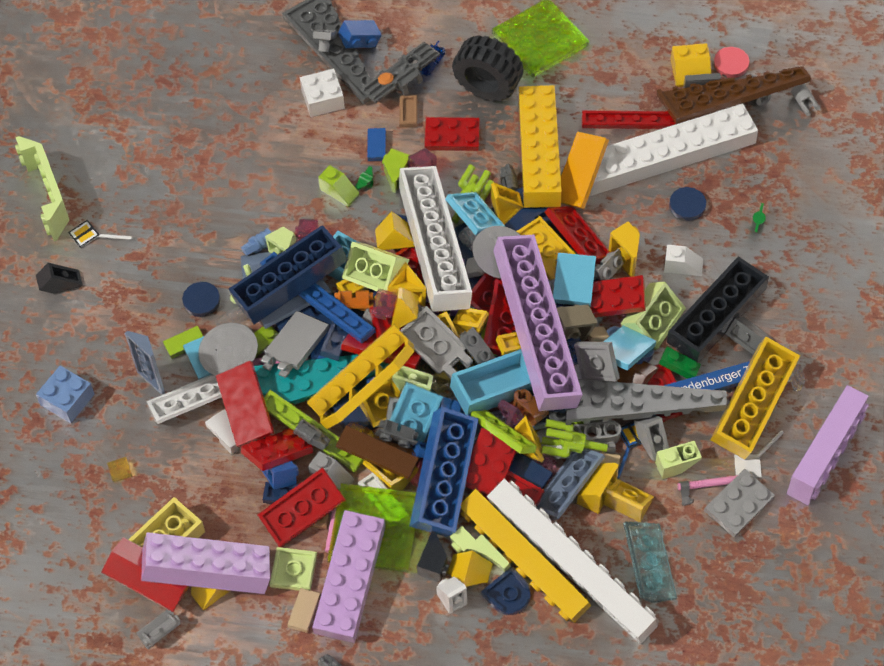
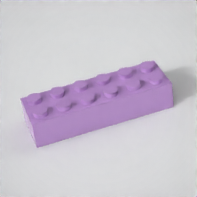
[787,385,869,505]
[312,510,386,643]
[141,532,270,594]

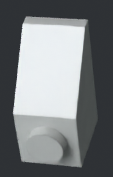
[664,245,703,276]
[436,577,467,614]

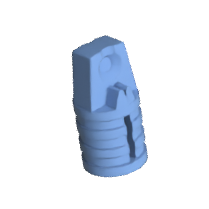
[241,228,271,255]

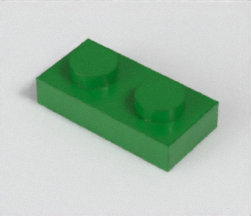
[658,346,701,379]

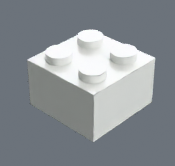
[300,69,345,117]

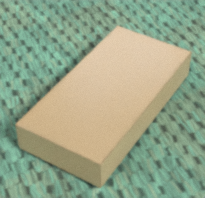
[287,588,321,633]

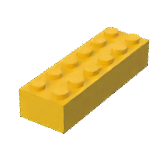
[710,337,800,460]

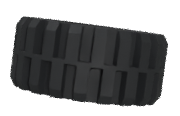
[452,35,524,102]

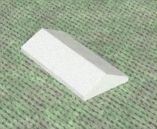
[147,374,222,424]

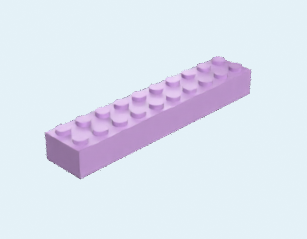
[493,235,582,411]

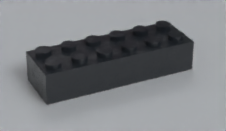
[667,256,769,363]

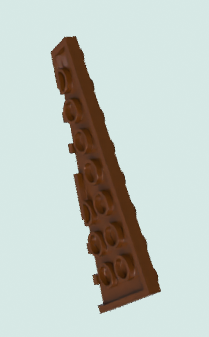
[656,66,811,124]

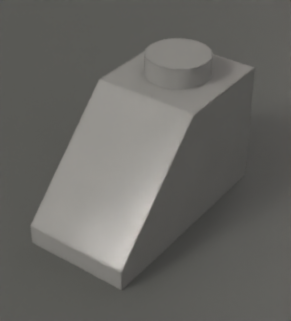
[634,414,669,461]
[308,451,354,495]

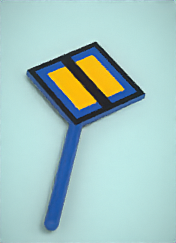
[617,421,642,479]

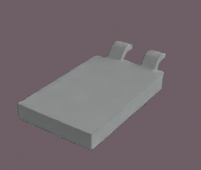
[401,306,473,380]
[261,311,329,378]

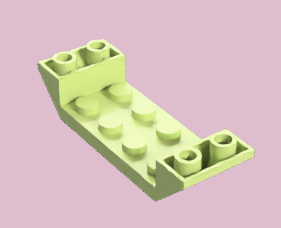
[15,136,69,241]

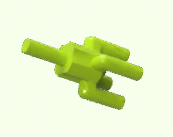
[451,164,495,223]
[541,419,608,458]

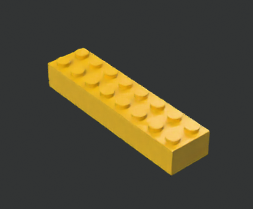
[519,85,561,208]

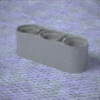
[573,421,621,444]

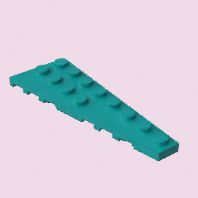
[254,354,389,405]

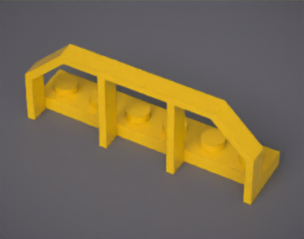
[307,324,415,429]

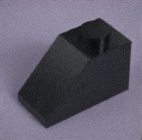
[36,263,83,294]
[417,531,450,582]

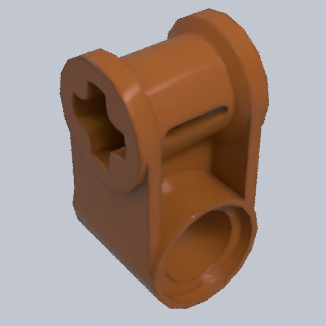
[510,389,549,426]

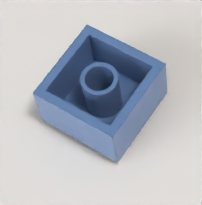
[36,366,95,423]

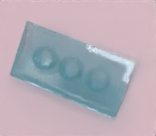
[623,521,677,603]

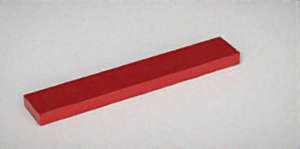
[582,110,676,129]

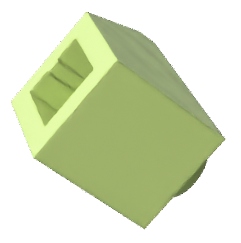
[655,440,702,479]

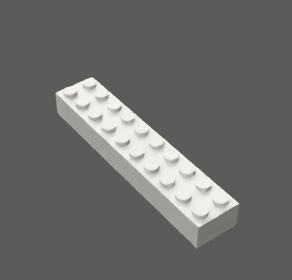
[589,104,758,196]
[398,166,472,312]
[487,479,658,645]

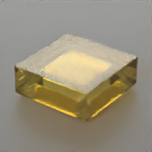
[107,457,132,483]

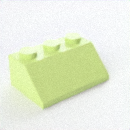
[342,242,409,295]
[621,282,686,350]

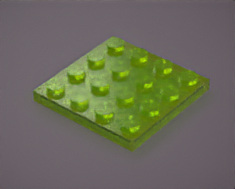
[492,0,589,78]
[327,483,416,573]

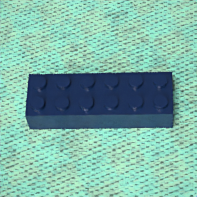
[228,225,348,325]

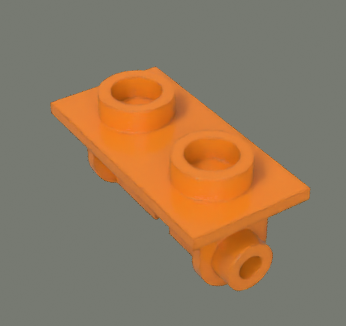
[334,290,374,311]

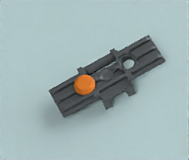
[360,42,440,103]

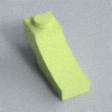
[450,526,511,572]

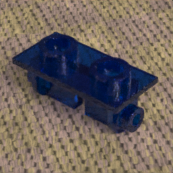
[421,40,446,76]

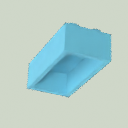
[450,349,534,416]

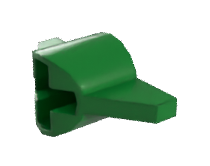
[354,166,374,190]
[753,203,766,232]

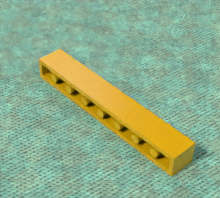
[460,489,592,623]

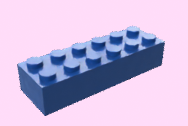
[409,407,478,537]

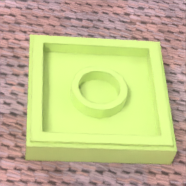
[270,547,318,591]

